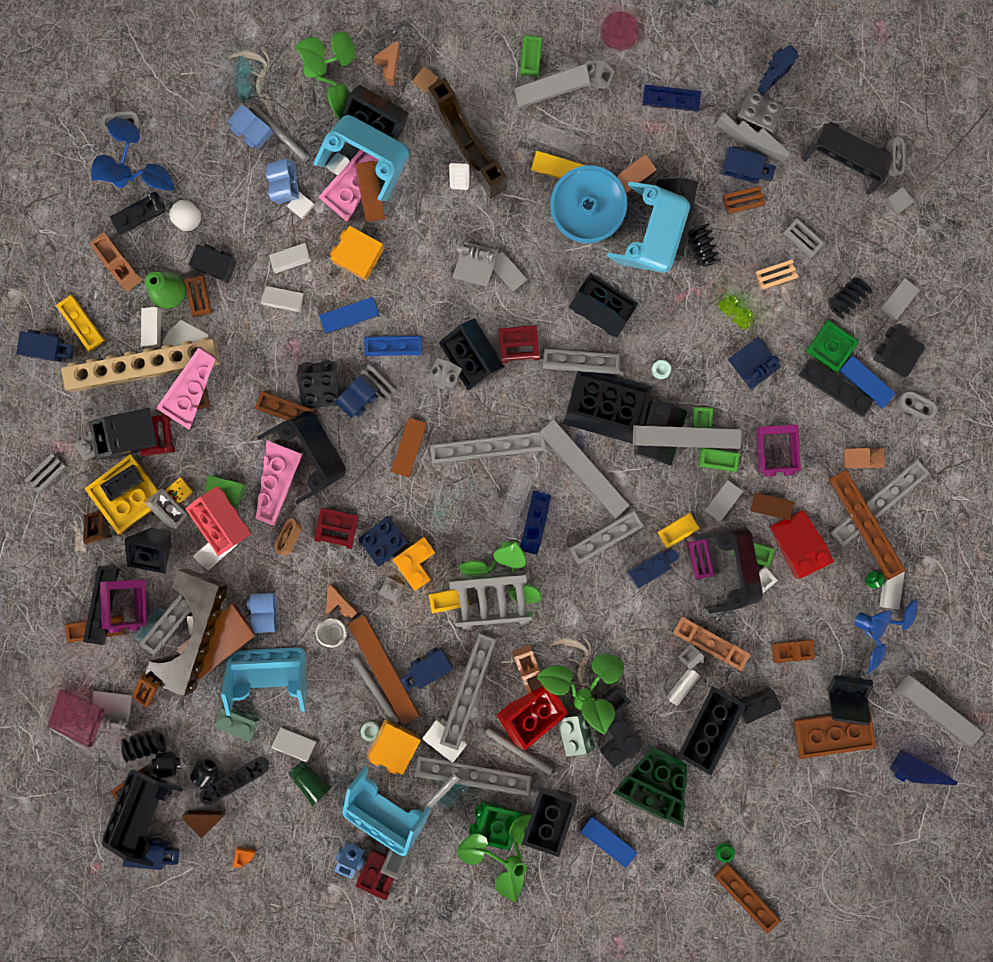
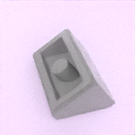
[145,488,188,529]

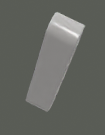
[896,675,983,749]

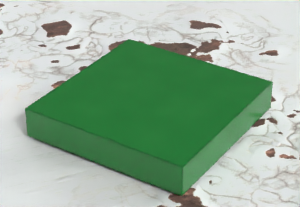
[805,320,859,373]

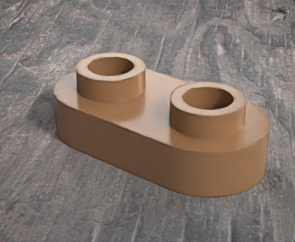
[275,518,302,556]

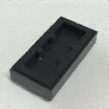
[100,465,144,502]

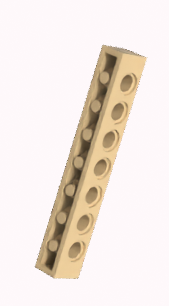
[61,337,221,392]

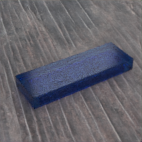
[642,85,701,112]

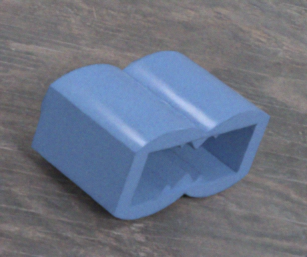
[227,105,274,150]
[266,158,299,204]
[247,593,278,633]

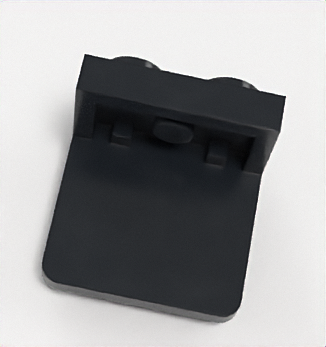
[873,323,925,377]
[296,360,339,408]
[828,675,873,725]

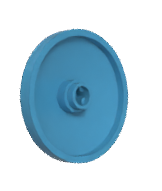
[550,165,627,244]

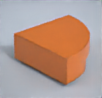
[232,846,256,868]

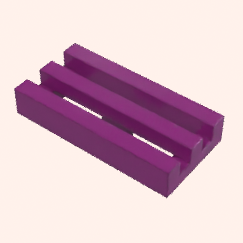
[687,539,715,580]

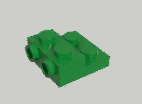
[469,800,521,850]

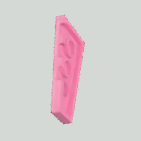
[319,150,379,223]
[157,346,216,429]
[256,440,303,526]

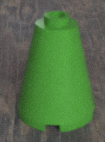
[145,271,186,309]

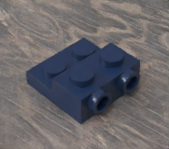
[757,45,799,95]

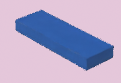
[319,297,380,334]
[364,336,422,357]
[839,356,896,408]
[580,815,638,868]

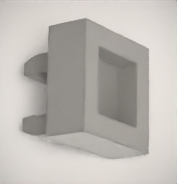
[75,435,95,461]
[379,576,404,602]
[678,644,704,671]

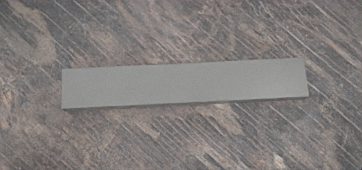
[539,419,629,518]
[633,426,741,449]
[430,431,546,464]
[829,459,930,547]
[439,633,497,750]
[414,756,532,796]

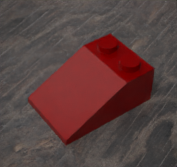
[769,510,834,579]
[496,686,568,750]

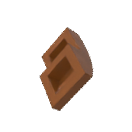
[771,639,815,663]

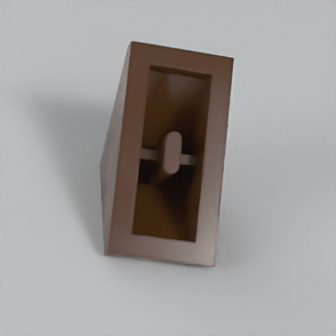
[83,510,112,544]
[182,810,226,838]

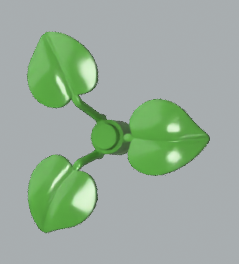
[294,32,355,120]
[458,541,542,604]
[537,654,624,734]
[457,814,531,902]

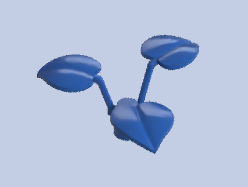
[91,117,174,191]
[854,599,918,674]

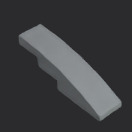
[716,113,790,162]

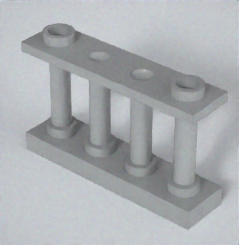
[449,570,534,629]

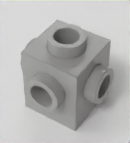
[586,59,615,90]
[428,358,462,390]

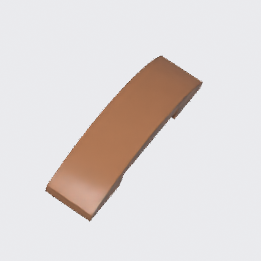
[673,616,751,671]

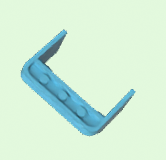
[313,115,410,201]
[607,182,690,273]
[221,647,308,716]
[342,766,431,856]

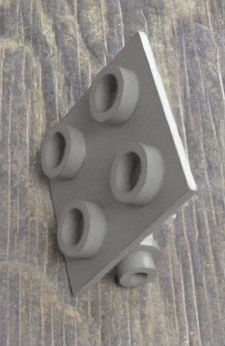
[736,90,783,134]
[453,242,499,287]
[86,691,132,734]

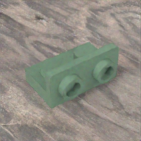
[214,705,260,742]

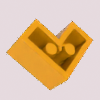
[392,537,436,591]

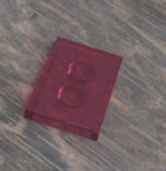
[47,690,105,747]

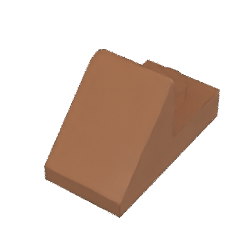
[374,42,401,86]
[844,448,885,468]
[326,584,359,618]

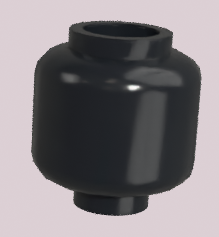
[152,752,181,778]
[190,759,219,789]

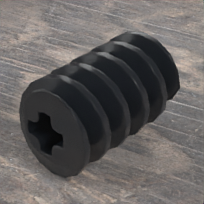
[688,224,721,267]
[828,277,872,319]
[121,729,166,763]

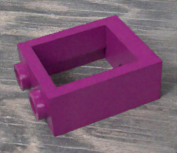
[755,425,801,477]
[100,579,147,633]

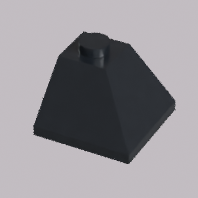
[124,528,171,574]

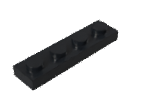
[798,359,874,417]
[83,566,119,645]

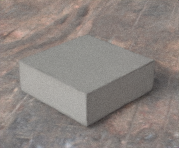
[886,187,914,215]

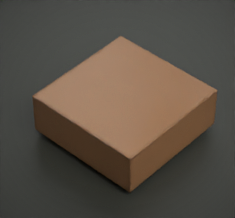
[412,66,439,95]

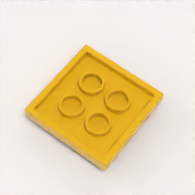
[85,454,159,535]

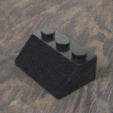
[342,85,409,140]
[568,273,639,338]
[438,318,505,391]
[634,398,688,466]
[522,787,577,857]

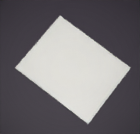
[162,320,209,355]

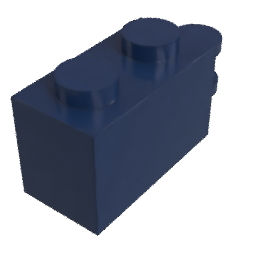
[720,146,776,184]
[16,329,74,362]
[626,550,678,589]
[399,647,453,691]
[123,838,180,870]

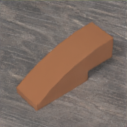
[616,154,657,196]
[89,232,142,291]
[512,644,543,694]

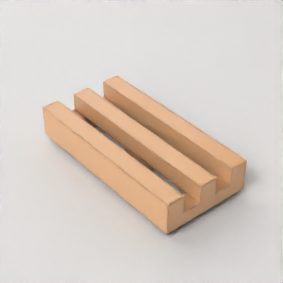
[755,259,799,291]

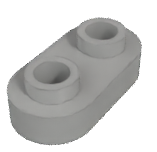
[101,111,141,134]
[886,137,905,177]
[898,392,937,420]

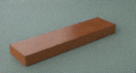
[713,863,781,934]

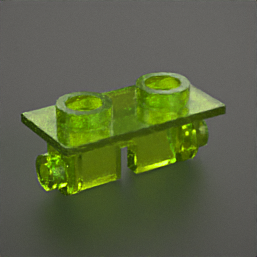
[718,294,755,330]

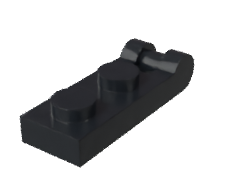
[110,192,166,235]

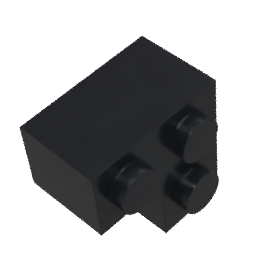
[600,714,643,768]

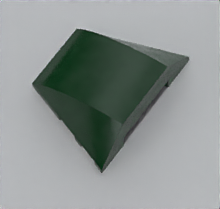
[613,747,687,827]

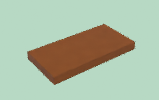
[176,604,257,681]
[793,709,877,759]

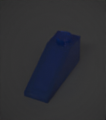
[520,491,552,555]
[890,749,958,785]

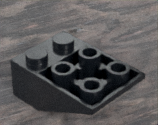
[89,408,158,459]

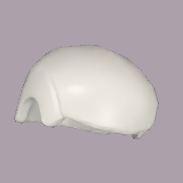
[169,200,201,231]
[315,618,347,648]

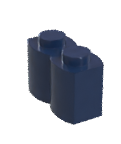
[335,374,380,418]

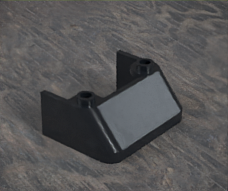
[802,122,893,195]
[257,411,346,504]
[692,527,763,614]
[102,770,183,867]

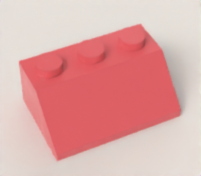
[185,486,251,556]

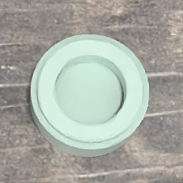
[651,360,671,380]
[361,721,380,741]

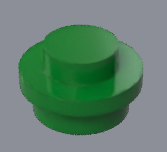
[864,571,884,589]
[715,843,735,863]

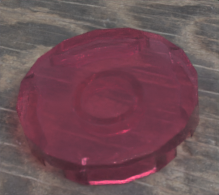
[601,11,639,51]

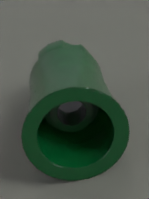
[288,761,332,806]

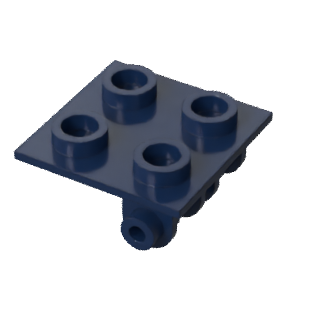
[728,337,781,390]
[358,516,408,567]

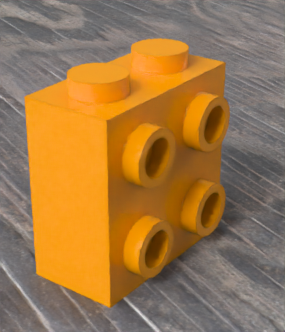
[330,226,385,281]
[367,719,421,775]

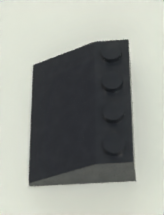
[563,371,652,444]

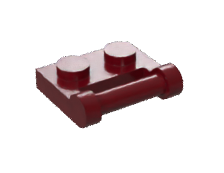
[499,325,540,363]
[140,414,175,456]
[314,508,359,550]
[355,849,394,900]

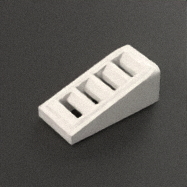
[449,163,470,190]

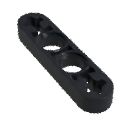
[199,757,269,805]

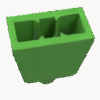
[206,475,247,510]

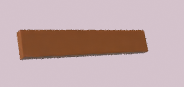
[828,469,906,580]
[348,614,420,726]

